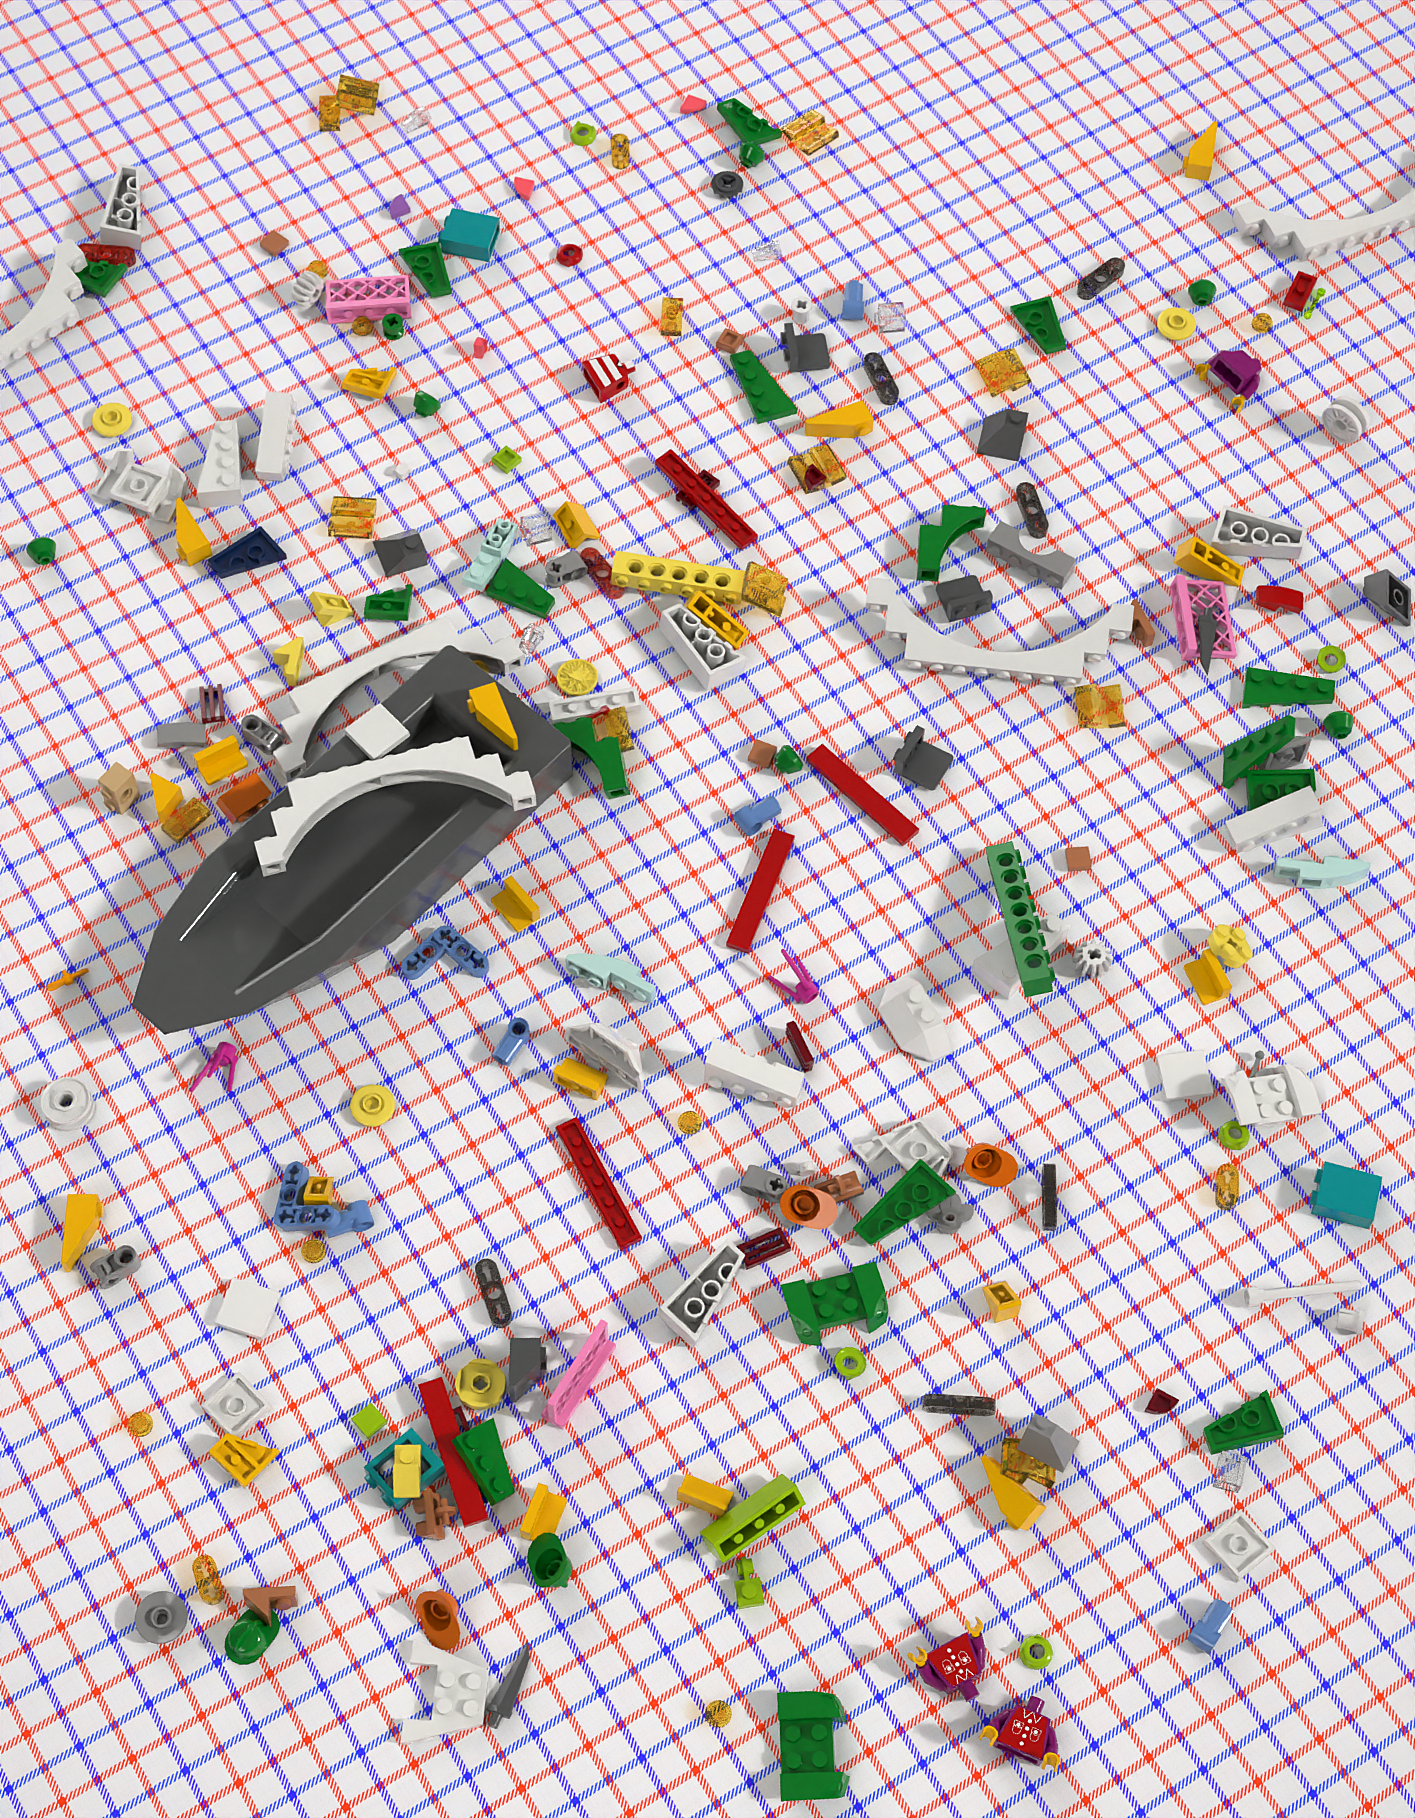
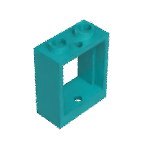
[364,1427,446,1511]

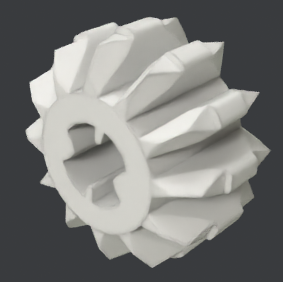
[291,271,324,308]
[1073,939,1113,979]

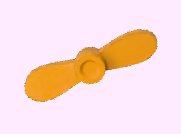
[46,968,89,991]

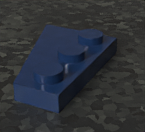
[207,526,287,579]

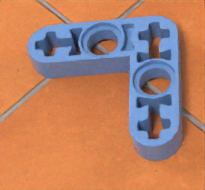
[401,925,489,980]
[274,1161,341,1231]

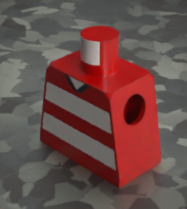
[582,354,636,403]

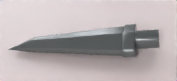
[1198,607,1218,676]
[486,1641,530,1729]

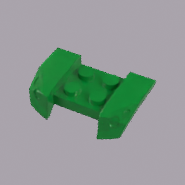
[780,1262,889,1346]
[777,1691,850,1802]

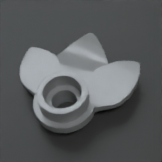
[926,1194,974,1234]

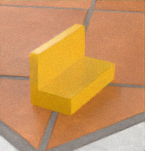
[552,501,600,549]
[193,735,248,786]
[491,876,540,933]
[1183,948,1232,1006]
[553,1057,608,1101]
[677,1474,734,1517]
[520,1483,567,1541]

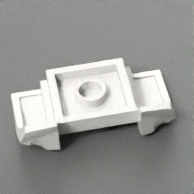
[92,448,188,525]
[1220,1064,1323,1127]

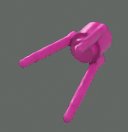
[768,949,819,1004]
[189,1041,239,1092]

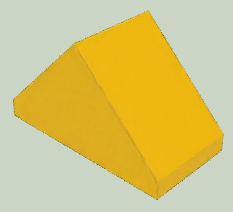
[150,773,184,823]
[303,1176,334,1206]
[982,1281,1022,1323]

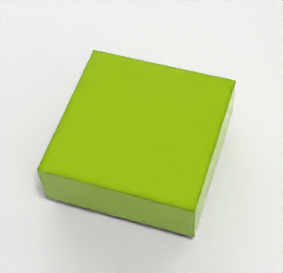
[491,445,522,474]
[351,1403,388,1439]

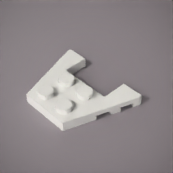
[852,1117,954,1177]
[400,1639,489,1745]

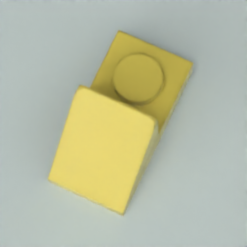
[308,591,354,627]
[272,637,305,686]
[393,1445,421,1498]

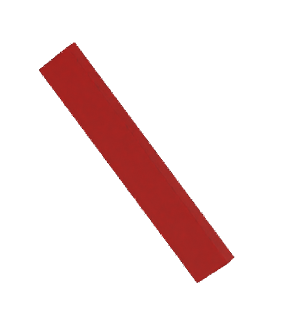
[655,449,758,551]
[806,744,919,846]
[726,829,795,954]
[555,1117,642,1251]
[418,1377,489,1528]

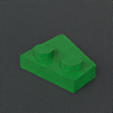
[364,584,413,621]

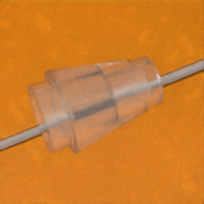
[401,106,432,134]
[751,240,782,262]
[519,623,545,658]

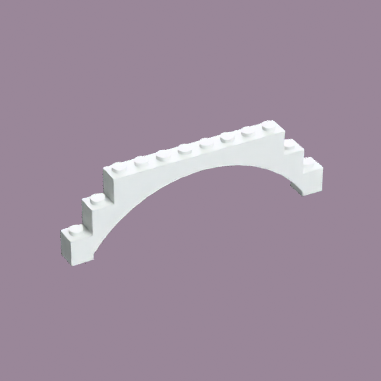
[1232,188,1415,262]
[0,237,88,370]
[865,577,1134,686]
[273,616,525,783]
[254,736,536,877]

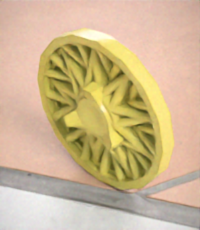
[1157,307,1196,340]
[92,403,132,437]
[556,659,598,696]
[350,1084,395,1127]

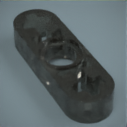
[1077,257,1125,300]
[863,352,899,405]
[1015,482,1049,539]
[1041,1163,1057,1231]
[475,1258,512,1328]
[922,1394,996,1416]

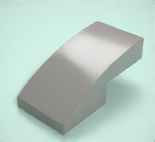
[157,722,206,749]

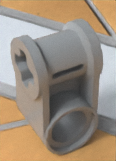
[545,551,588,588]
[241,714,285,755]
[739,1165,787,1204]
[90,1245,141,1289]

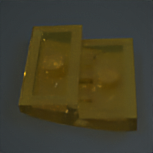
[334,74,379,116]
[781,109,839,156]
[974,348,1032,398]
[787,445,847,494]
[328,496,377,539]
[742,561,788,618]
[1074,683,1126,729]
[1000,1438,1056,1489]

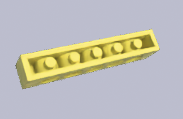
[611,551,746,605]

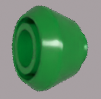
[739,142,765,168]
[1188,279,1216,306]
[413,390,441,418]
[26,537,56,565]
[1323,711,1354,739]
[774,745,803,774]

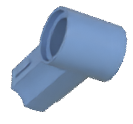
[842,280,864,320]
[733,796,782,836]
[491,1017,530,1066]
[321,1200,374,1239]
[1187,1598,1234,1655]

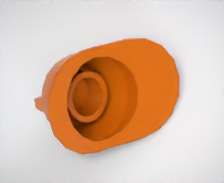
[964,1142,1018,1187]
[780,1185,838,1230]
[416,1589,461,1650]

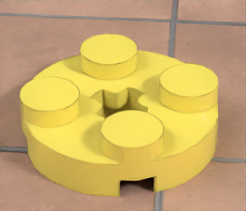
[1208,924,1253,968]
[455,1358,506,1410]

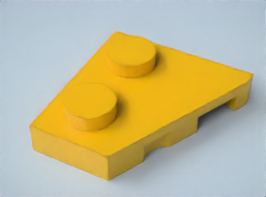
[342,367,397,400]
[208,1433,280,1489]

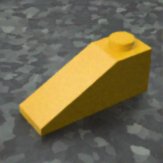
[1182,121,1218,181]
[804,400,874,438]
[176,497,213,567]
[1174,536,1245,587]
[683,590,750,649]
[466,682,518,751]
[61,1194,104,1272]
[981,1454,1047,1531]

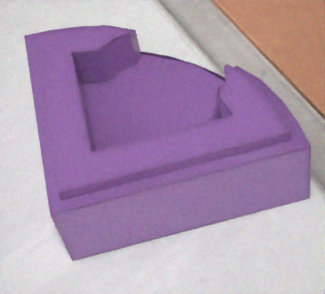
[390,194,411,220]

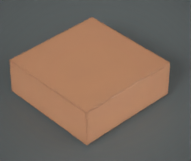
[260,230,289,257]
[716,328,744,354]
[748,739,777,768]
[1065,846,1092,872]

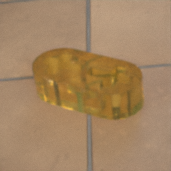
[611,133,630,170]
[1215,1163,1239,1211]
[192,1555,224,1605]

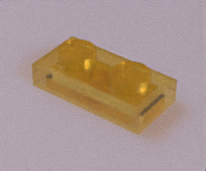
[319,95,340,132]
[661,297,683,336]
[603,706,635,752]
[161,797,211,844]

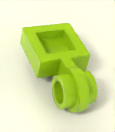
[734,1556,765,1609]

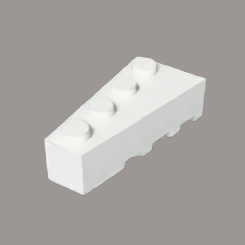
[100,163,141,251]
[255,391,298,481]
[197,420,243,508]
[1211,505,1308,559]
[659,603,747,691]
[1225,786,1323,853]
[972,912,1070,1000]
[704,1037,805,1108]
[657,1239,745,1349]

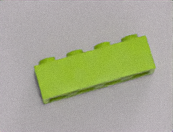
[699,1474,806,1563]

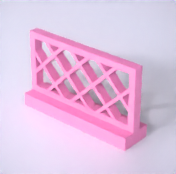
[326,275,412,324]
[1169,575,1237,661]
[541,1319,616,1430]

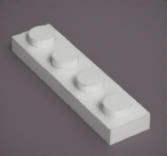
[549,686,641,725]

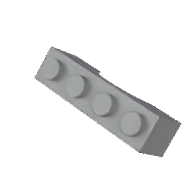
[986,521,1077,590]

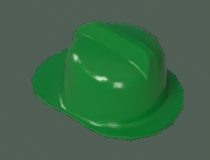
[527,1532,572,1588]
[224,1609,280,1665]

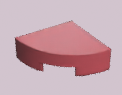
[680,94,707,114]
[514,177,535,201]
[473,337,488,359]

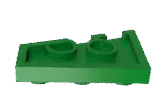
[717,98,783,145]
[398,242,452,298]
[51,258,128,298]
[1010,296,1066,355]
[486,558,555,619]
[1245,769,1316,812]
[1203,1390,1284,1455]
[451,1417,515,1506]

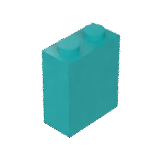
[438,208,500,262]
[1309,1161,1382,1229]

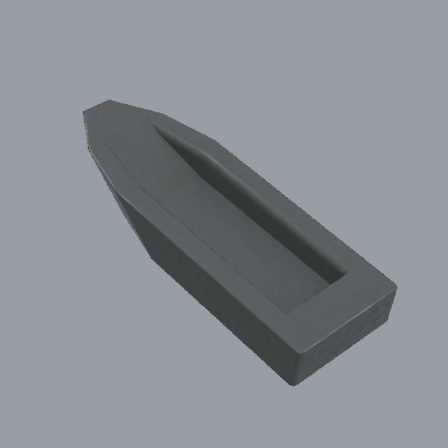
[132,645,573,1035]

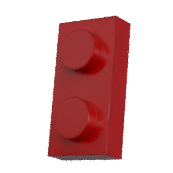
[1283,271,1318,312]

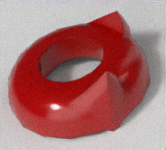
[556,244,583,267]

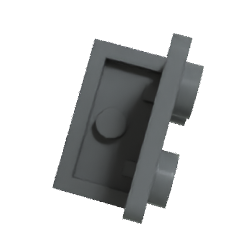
[780,323,830,372]
[936,575,993,622]
[893,725,954,791]

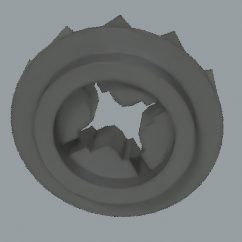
[711,171,743,199]

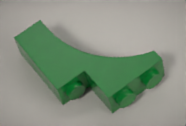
[916,504,986,582]
[553,717,630,799]

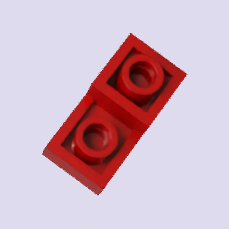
[1256,585,1303,614]

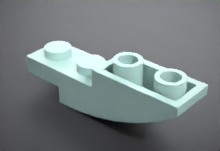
[462,518,518,592]
[1273,856,1371,889]
[565,953,656,1004]

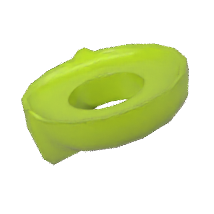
[570,121,596,146]
[1317,645,1346,673]
[1218,1121,1250,1150]
[833,1347,867,1380]
[1019,1634,1053,1670]

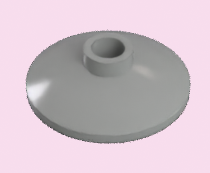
[135,1591,188,1644]

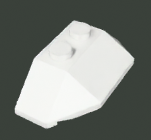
[878,975,953,1063]
[565,1023,644,1092]

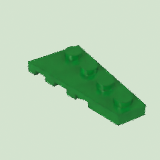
[730,350,797,424]
[1242,667,1335,709]
[1222,715,1295,789]
[853,1159,956,1246]

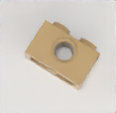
[98,761,140,815]

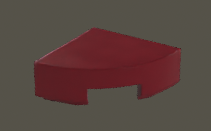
[804,463,827,491]
[1145,1388,1179,1415]

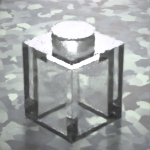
[874,302,906,334]
[518,511,552,547]
[1213,1450,1247,1493]

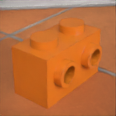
[216,772,272,825]

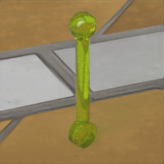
[1304,288,1326,319]

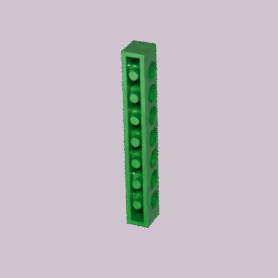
[985,841,1056,998]

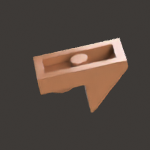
[1131,599,1156,648]
[243,1586,298,1627]

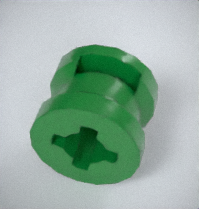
[382,313,404,340]

